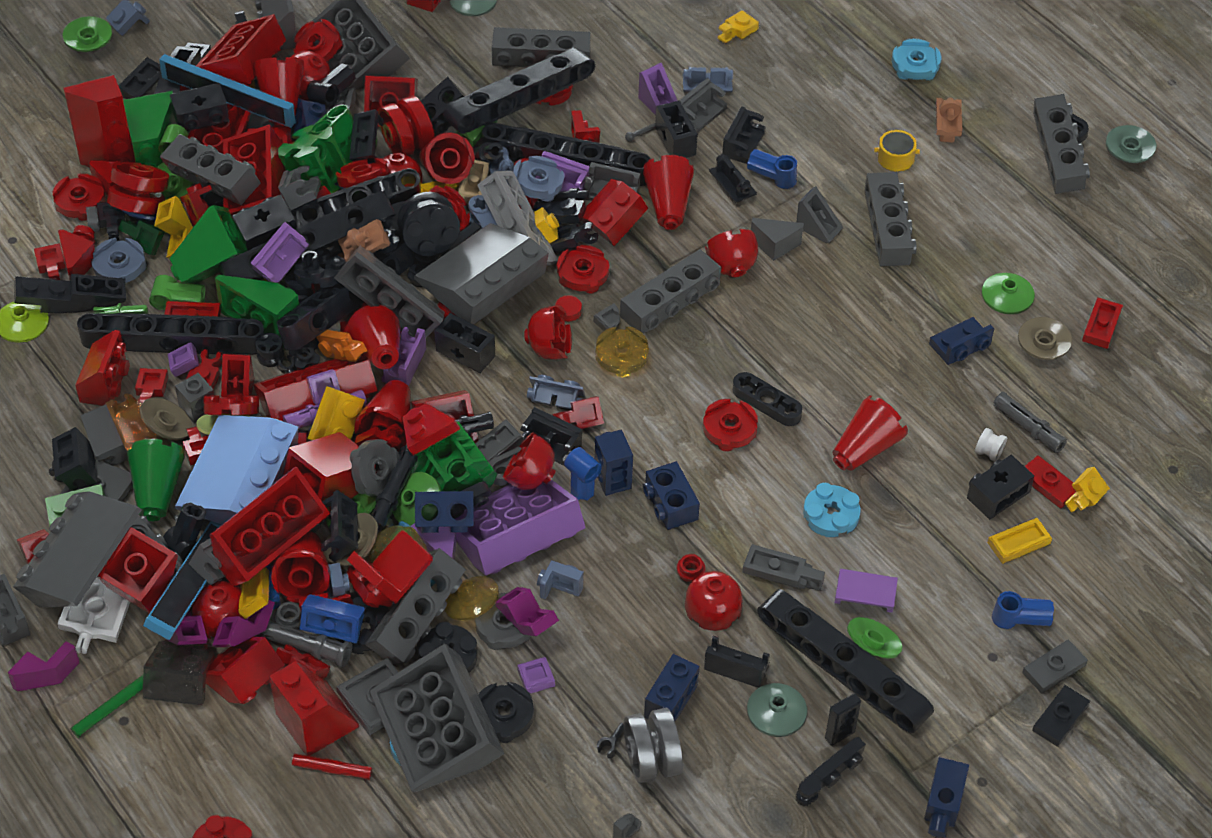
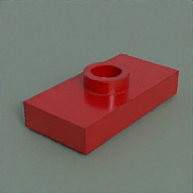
[1025,455,1076,509]

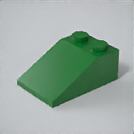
[215,275,299,349]

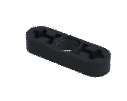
[732,372,803,426]

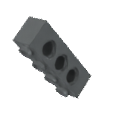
[492,27,591,67]
[1033,94,1090,194]
[160,134,261,206]
[864,172,917,267]
[620,249,721,335]
[365,548,466,666]

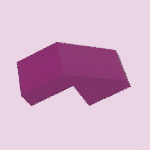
[494,587,559,637]
[212,600,275,648]
[165,609,207,645]
[8,641,80,691]

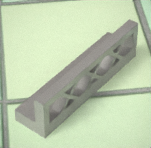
[477,171,558,265]

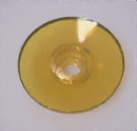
[444,576,499,621]

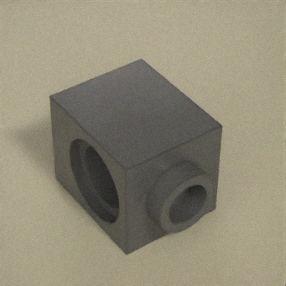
[175,373,214,423]

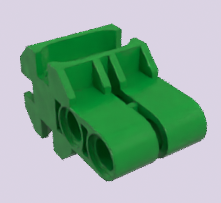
[278,105,353,193]
[410,421,498,520]

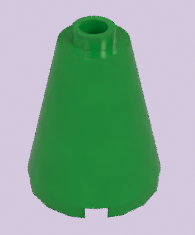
[127,439,185,522]

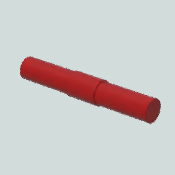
[292,753,373,779]

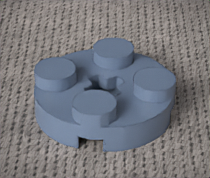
[513,156,564,202]
[92,238,147,284]

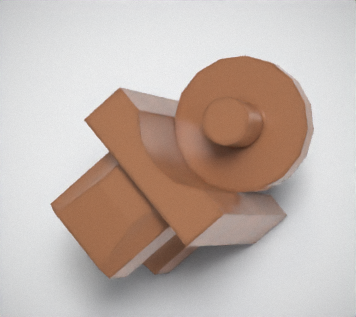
[936,98,962,143]
[338,219,390,261]

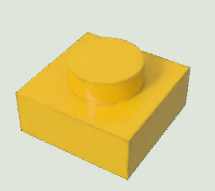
[534,207,559,243]

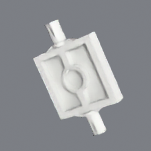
[58,577,130,654]

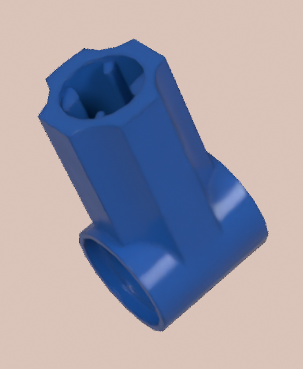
[747,149,797,189]
[564,447,602,500]
[992,591,1054,629]

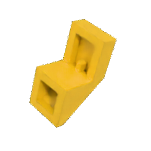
[154,196,193,259]

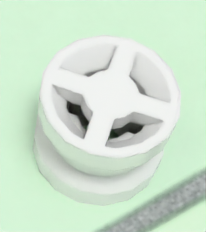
[975,428,1007,462]

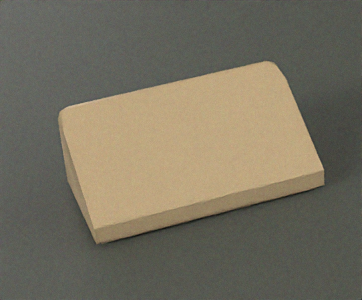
[458,160,489,205]

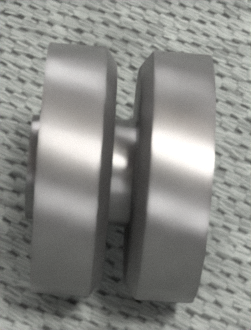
[624,708,683,783]

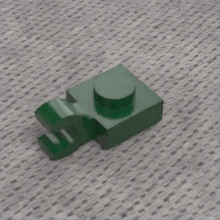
[118,220,165,255]

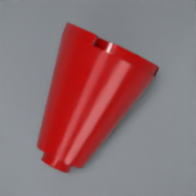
[254,57,304,127]
[420,132,475,184]
[643,155,694,230]
[347,305,401,369]
[354,380,411,451]
[832,395,908,471]
[271,531,330,603]

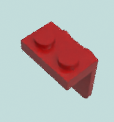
[347,531,433,603]

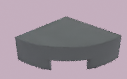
[593,303,620,337]
[613,813,642,838]

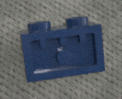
[929,317,994,365]

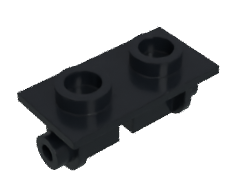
[709,154,757,203]

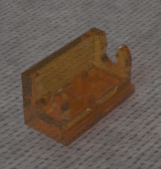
[106,394,158,451]

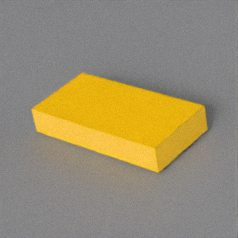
[987,518,1052,564]
[239,567,269,619]

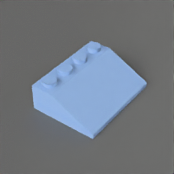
[175,415,298,525]

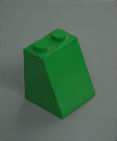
[123,91,176,168]
[169,205,247,284]

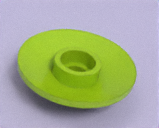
[0,302,49,343]

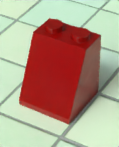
[283,432,376,523]
[269,661,359,756]

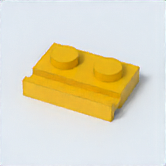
[308,386,365,440]

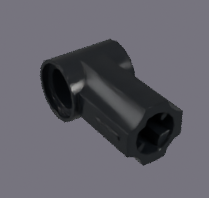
[307,64,356,106]
[163,502,206,562]

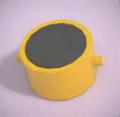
[874,130,920,172]

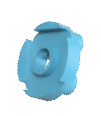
[892,39,941,80]
[803,483,861,537]

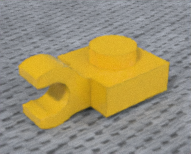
[718,10,759,43]
[1065,467,1110,512]

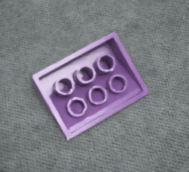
[455,480,585,576]

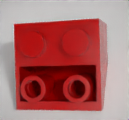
[75,330,130,407]

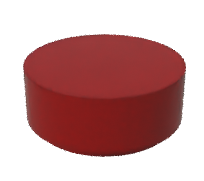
[555,295,582,322]

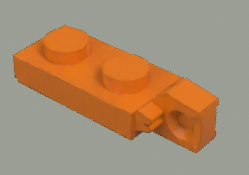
[316,330,367,362]

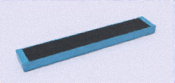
[159,54,296,128]
[143,521,222,640]

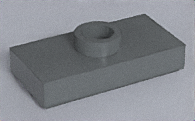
[475,419,524,462]
[1022,639,1088,694]

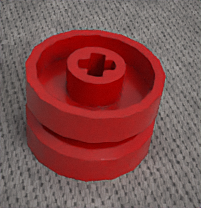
[378,95,434,156]
[107,162,169,214]

